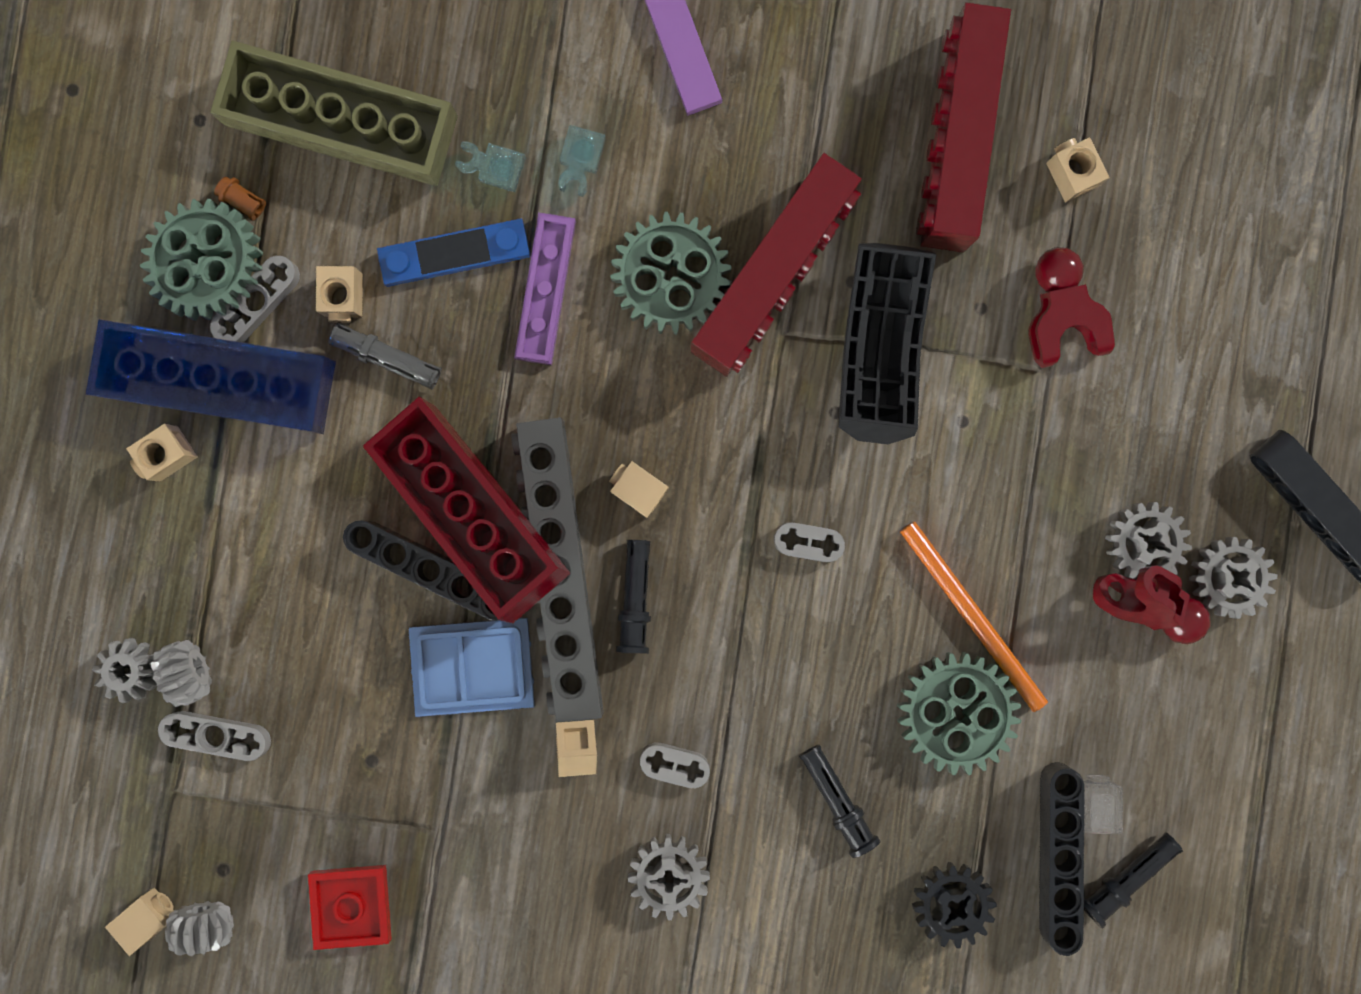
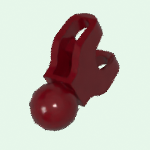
[1028,247,1115,368]
[1093,566,1211,645]

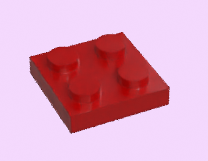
[308,865,392,950]

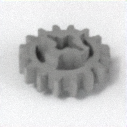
[1105,502,1192,579]
[1189,537,1278,619]
[628,834,710,920]

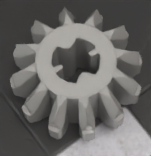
[92,638,157,703]
[151,640,212,707]
[165,901,234,956]

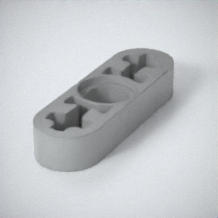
[210,256,300,346]
[158,711,271,761]

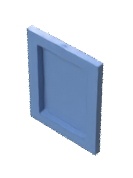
[409,618,535,717]

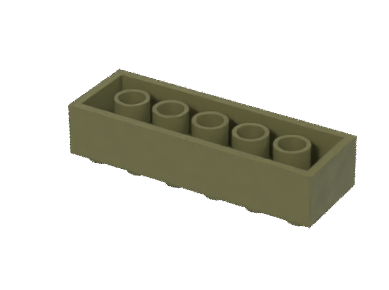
[210,40,458,186]

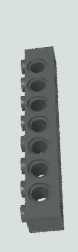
[511,417,604,723]

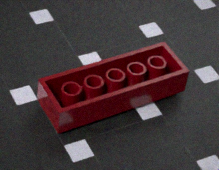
[916,2,1011,253]
[691,153,862,377]
[363,396,571,623]

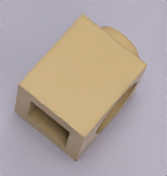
[1046,137,1110,203]
[316,266,363,324]
[126,424,198,481]
[609,461,669,518]
[556,720,597,777]
[105,887,174,956]

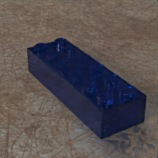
[86,319,336,435]

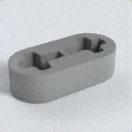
[774,523,845,562]
[640,742,710,789]

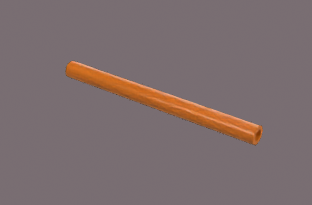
[900,521,1048,712]

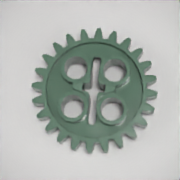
[140,199,263,321]
[610,212,731,335]
[897,652,1022,775]

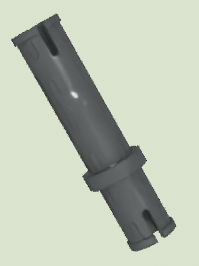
[329,323,442,390]

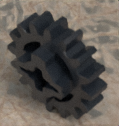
[912,862,997,949]

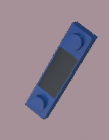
[377,218,531,287]

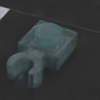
[558,125,606,197]
[455,141,526,192]

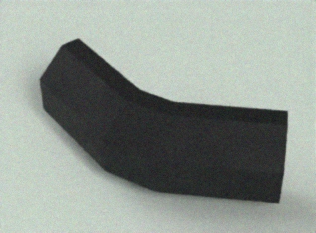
[838,243,936,445]

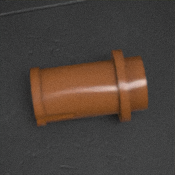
[214,176,266,221]

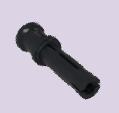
[616,540,651,654]
[799,744,881,858]
[1084,832,1183,929]

